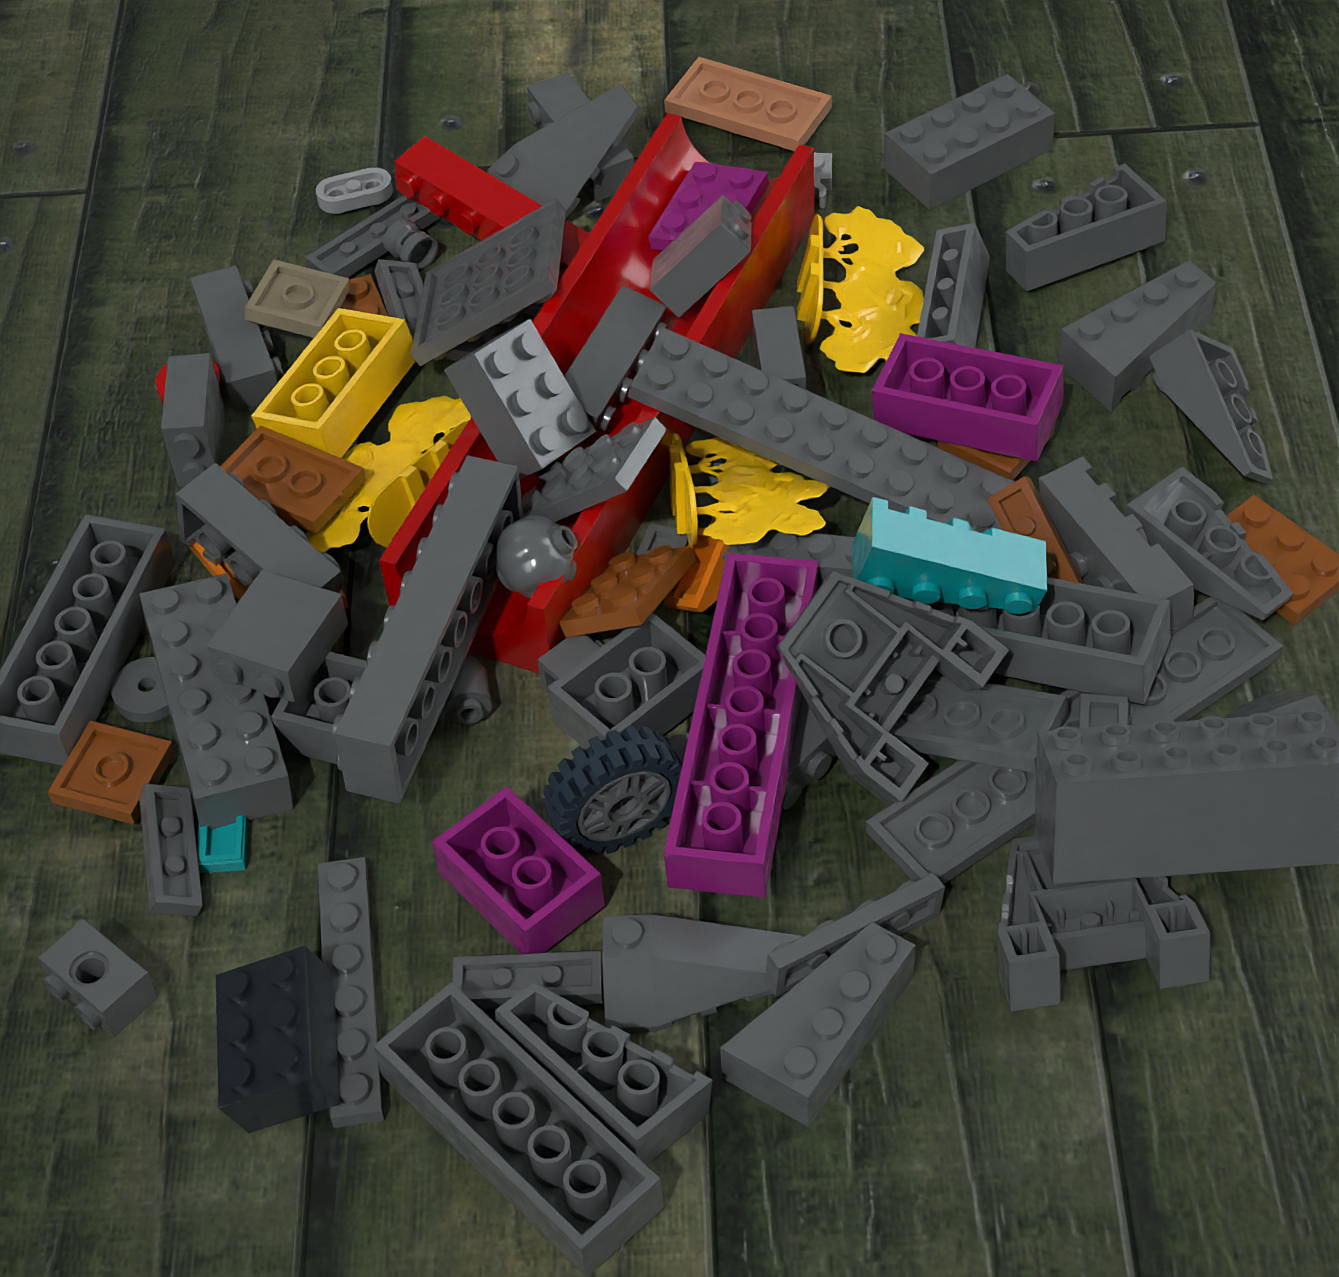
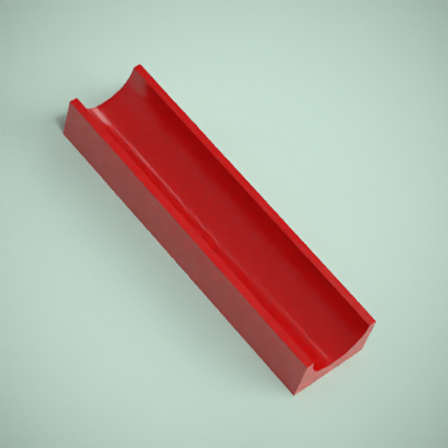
[379,113,814,674]

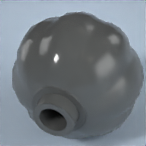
[496,515,577,599]

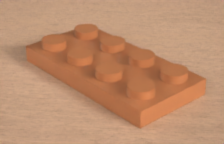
[664,57,832,151]

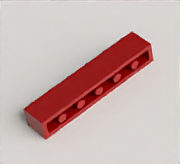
[395,136,589,282]

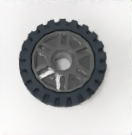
[543,726,683,855]

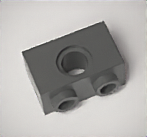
[38,919,158,1038]

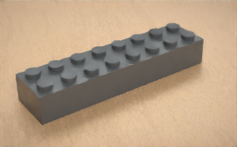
[331,456,523,804]

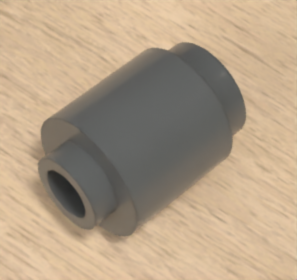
[445,656,492,724]

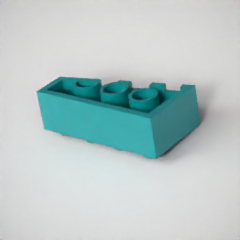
[852,497,1047,614]

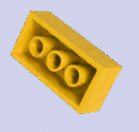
[251,308,416,458]

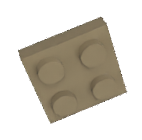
[245,259,349,338]

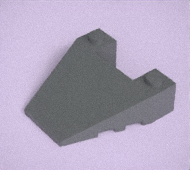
[776,571,1009,804]
[997,835,1210,1011]

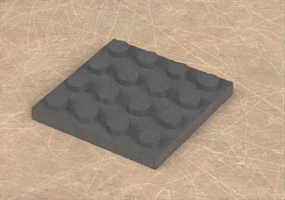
[411,198,566,366]

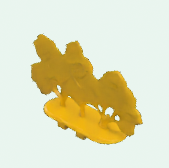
[797,206,924,373]
[281,396,471,553]
[669,433,830,547]

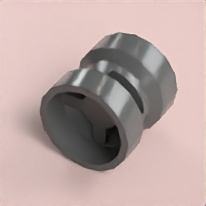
[383,218,438,271]

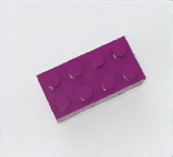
[872,333,1064,462]

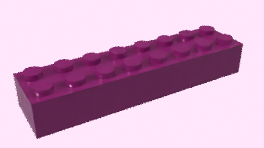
[664,553,819,898]

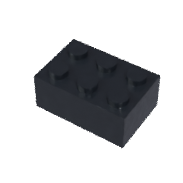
[216,945,340,1133]

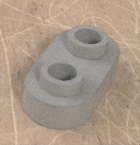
[316,168,393,214]

